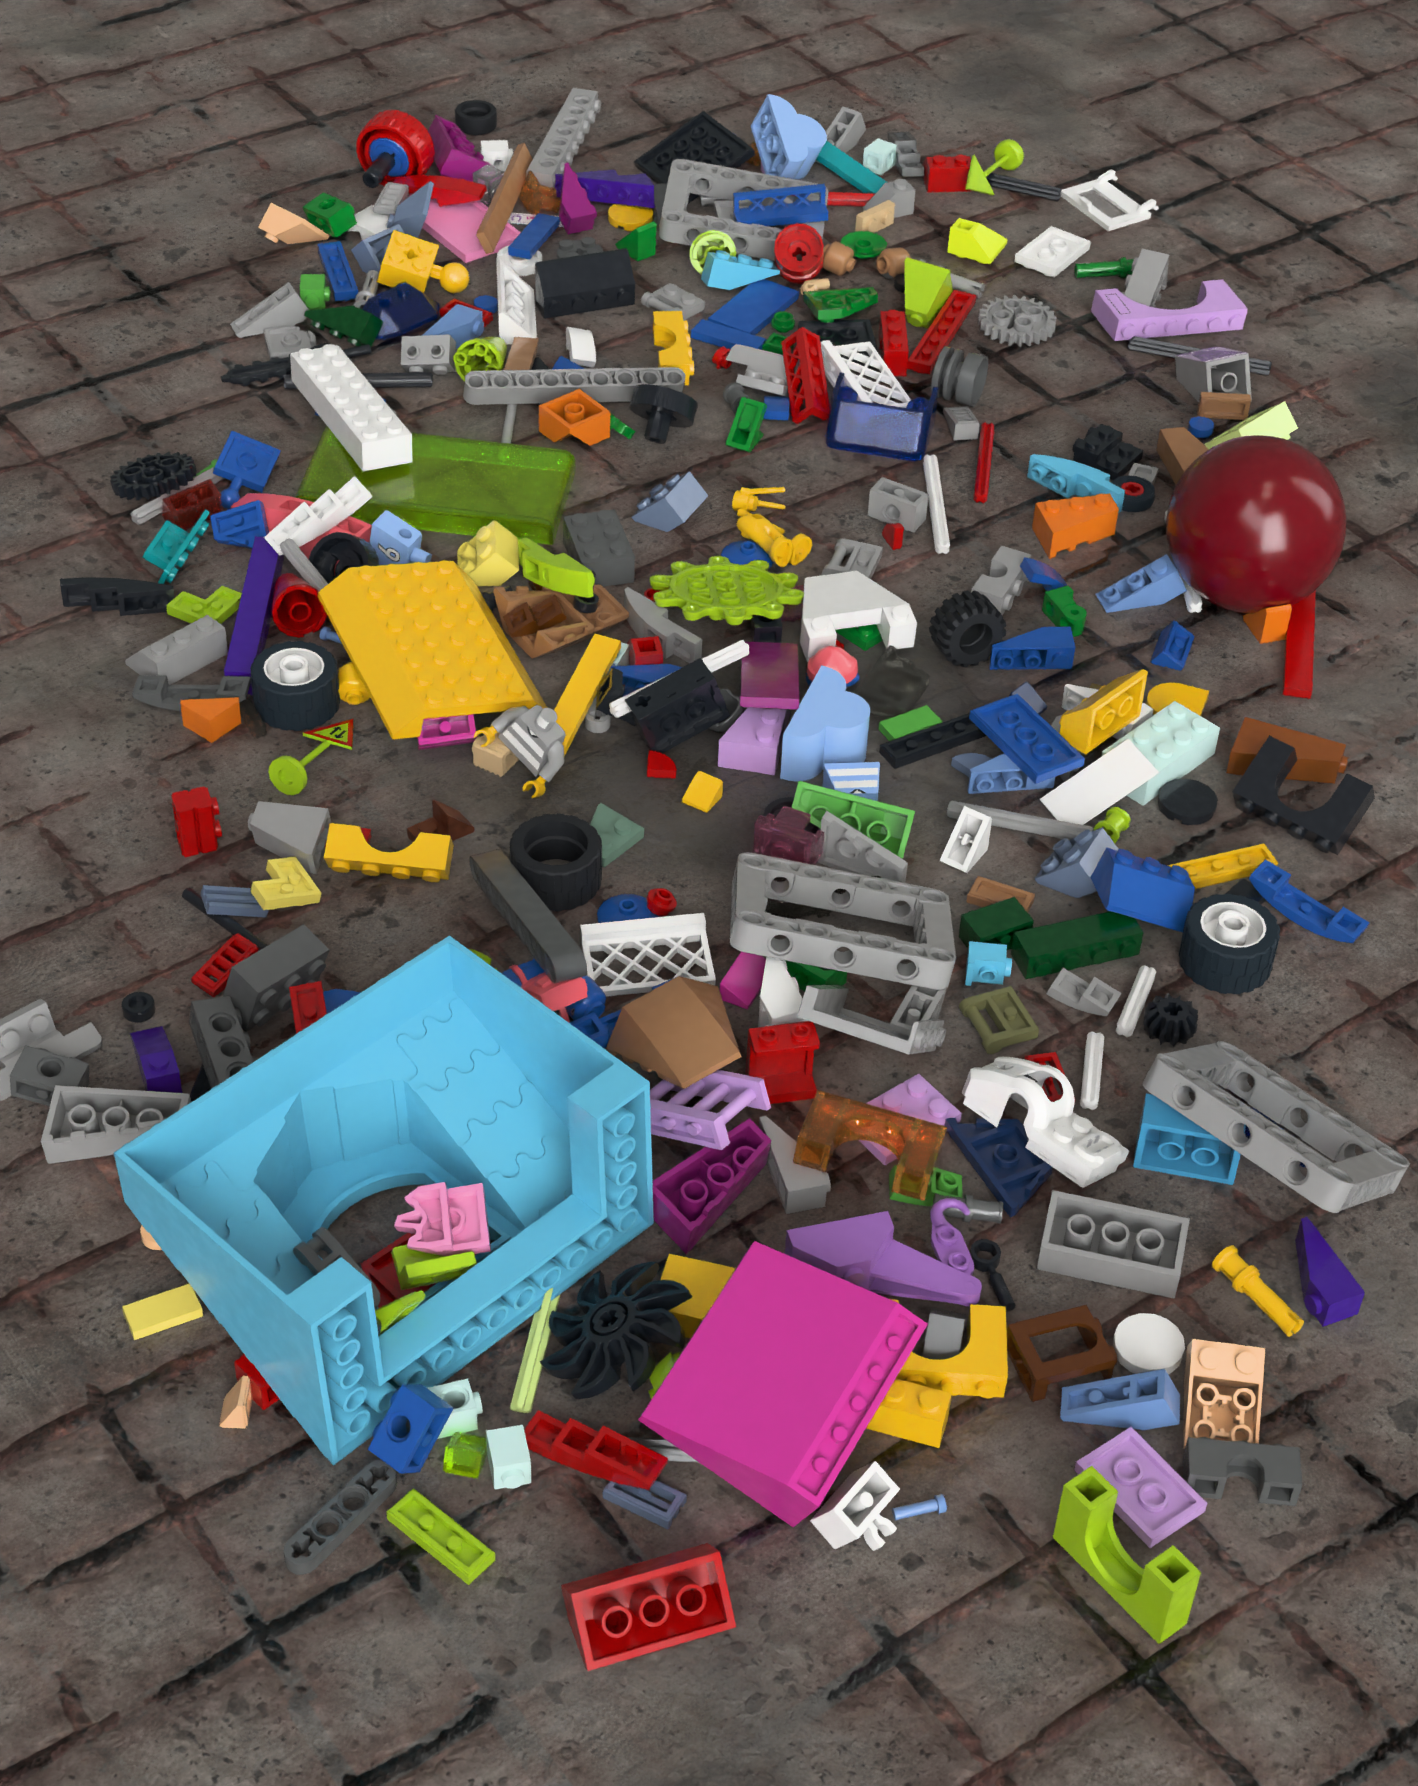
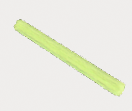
[510,1288,561,1413]

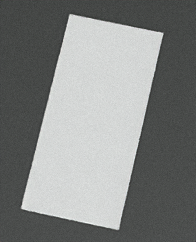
[1039,738,1159,825]

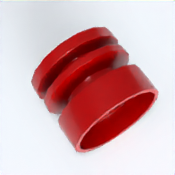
[774,223,824,284]

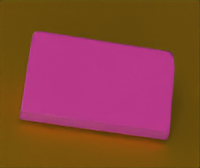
[720,951,766,1010]

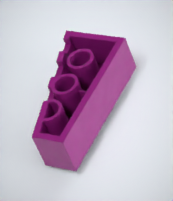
[428,115,492,184]
[653,1118,772,1255]

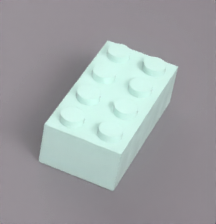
[1102,701,1220,806]

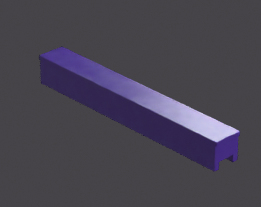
[224,537,284,695]

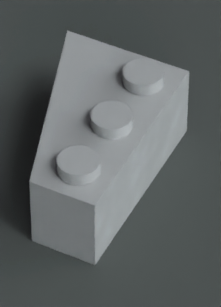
[1121,249,1169,308]

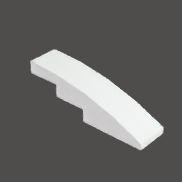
[264,476,373,556]

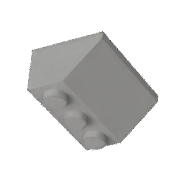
[125,615,228,685]

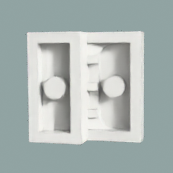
[347,205,389,240]

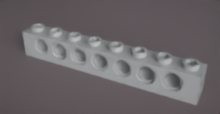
[526,88,601,195]

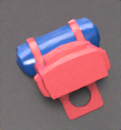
[502,959,588,1022]

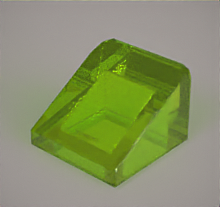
[443,1432,487,1478]

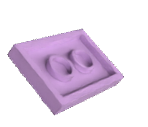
[842,1074,962,1165]
[1074,1427,1207,1548]

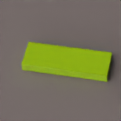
[386,1488,495,1585]

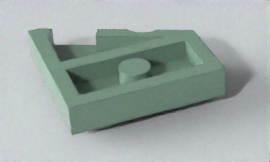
[590,803,644,868]

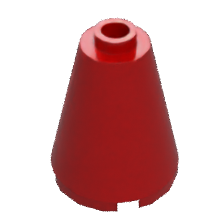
[271,573,327,638]

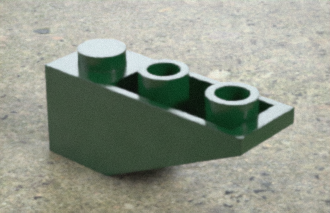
[304,305,384,348]

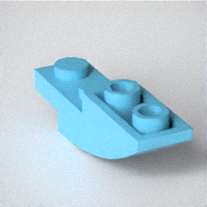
[1027,454,1125,514]

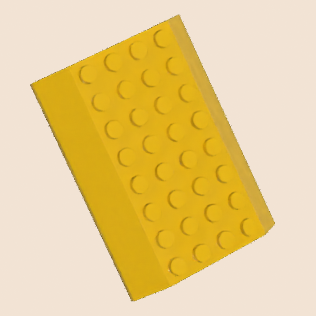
[318,560,547,740]

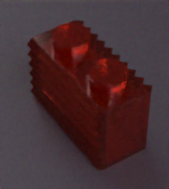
[162,479,221,531]

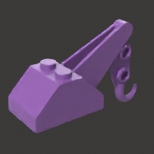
[785,1198,982,1306]

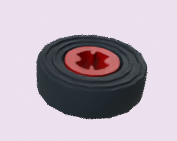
[1112,476,1155,512]

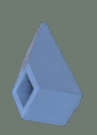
[1095,554,1187,613]
[968,753,1055,794]

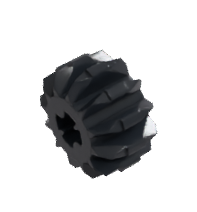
[1143,993,1198,1047]

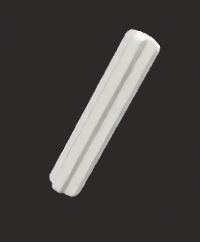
[1116,965,1156,1037]
[1080,1031,1104,1110]

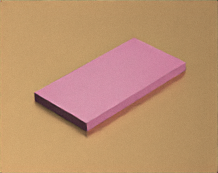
[409,193,521,263]

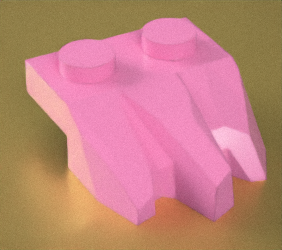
[394,1182,491,1256]

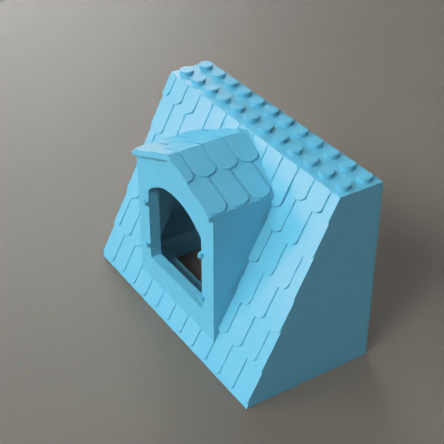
[114,935,654,1466]

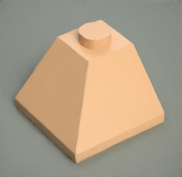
[258,203,329,244]

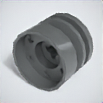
[931,346,989,407]

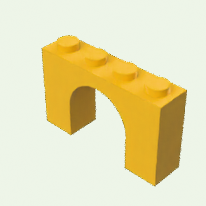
[890,1299,1008,1398]

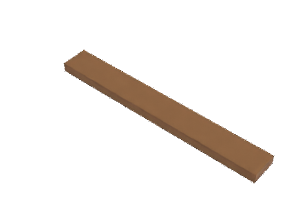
[476,143,533,254]

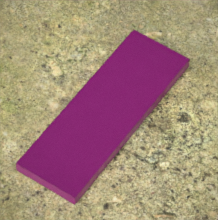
[740,641,799,709]

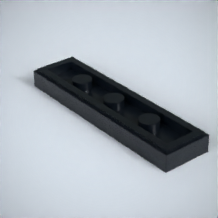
[879,713,986,769]

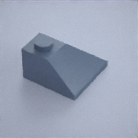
[386,181,434,238]
[351,224,404,274]

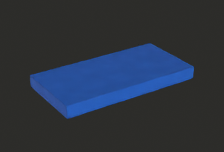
[708,279,799,335]
[969,694,1085,784]

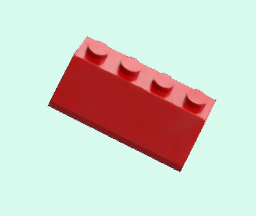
[561,1543,736,1671]

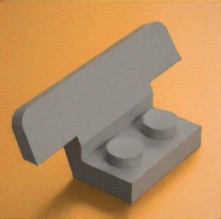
[726,344,800,397]
[0,998,102,1101]

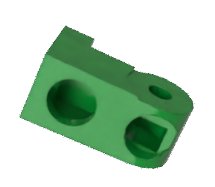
[1042,585,1087,637]

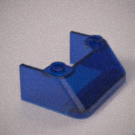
[825,372,939,461]

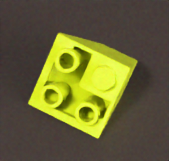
[947,218,1008,264]

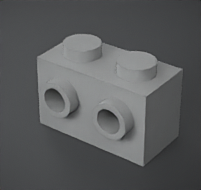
[401,334,456,375]

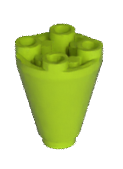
[453,336,507,382]

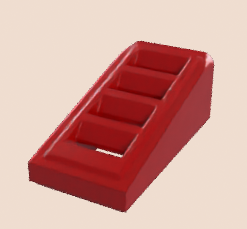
[191,933,259,997]

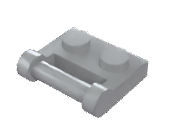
[641,283,705,320]
[821,538,883,579]

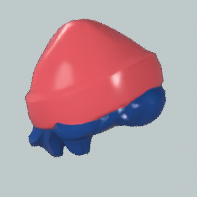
[806,646,860,687]

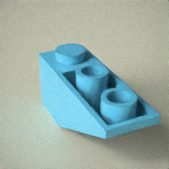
[701,250,780,290]

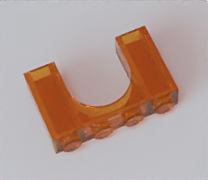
[793,1090,947,1201]

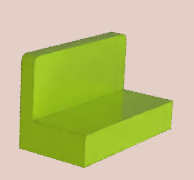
[391,1245,477,1290]

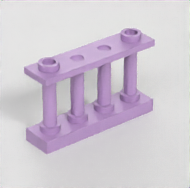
[650,1070,771,1150]

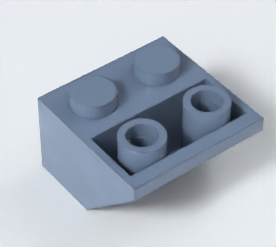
[631,471,708,532]
[1035,827,1119,898]

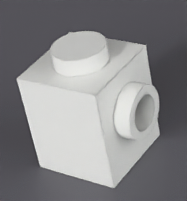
[481,140,513,172]

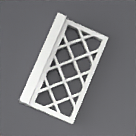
[821,340,914,424]
[580,913,716,997]

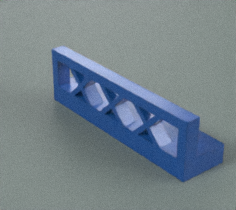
[733,184,829,227]

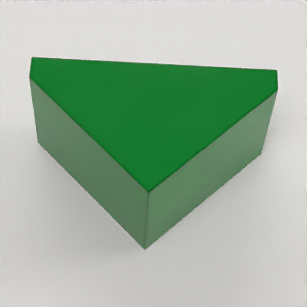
[615,221,656,262]

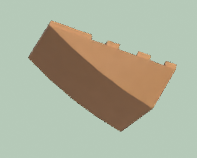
[493,584,629,659]
[606,976,741,1089]

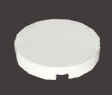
[496,246,542,276]
[1113,1313,1185,1374]

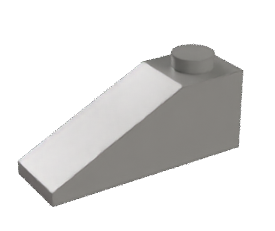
[815,106,866,165]
[230,282,309,338]
[889,985,947,1036]
[759,1116,831,1214]

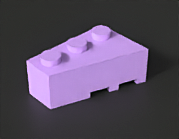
[718,707,790,775]

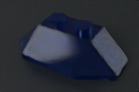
[362,282,440,339]

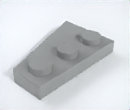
[818,811,908,883]

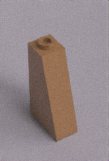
[1157,427,1209,485]

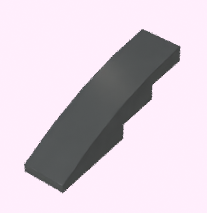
[887,132,924,177]

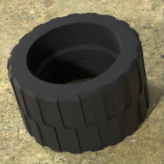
[510,813,602,911]

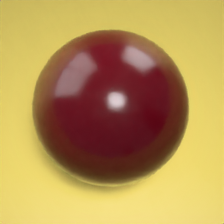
[1166,435,1346,614]

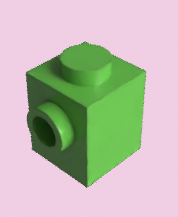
[299,274,330,310]

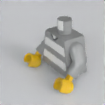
[474,705,566,798]

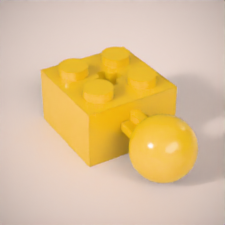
[377,230,469,298]

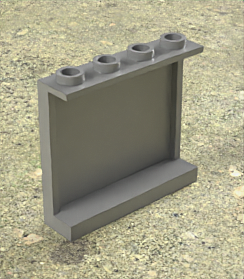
[797,985,946,1055]

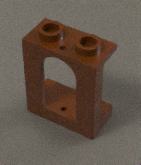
[1007,1305,1117,1402]

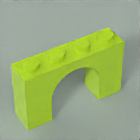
[1053,1466,1201,1644]

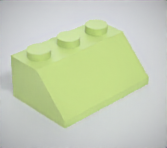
[1205,401,1298,449]

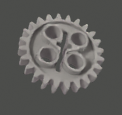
[978,295,1056,347]

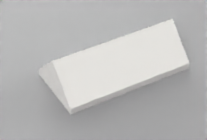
[496,261,537,345]

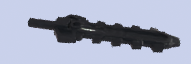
[221,343,371,387]

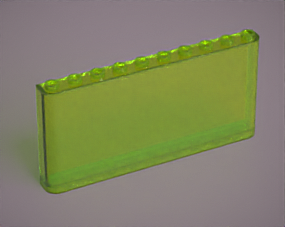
[295,426,576,545]

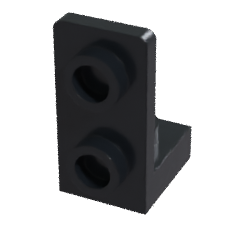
[596,668,636,726]

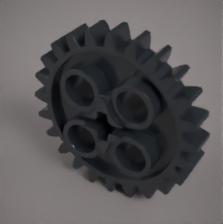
[110,452,197,500]

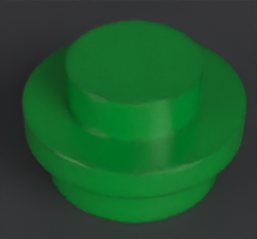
[771,311,795,333]

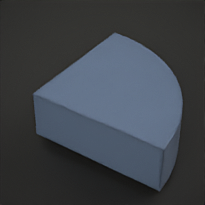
[951,753,992,777]

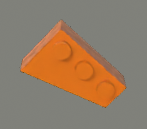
[1032,494,1119,559]

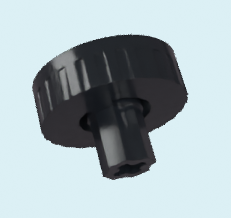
[629,384,698,444]
[309,532,380,584]

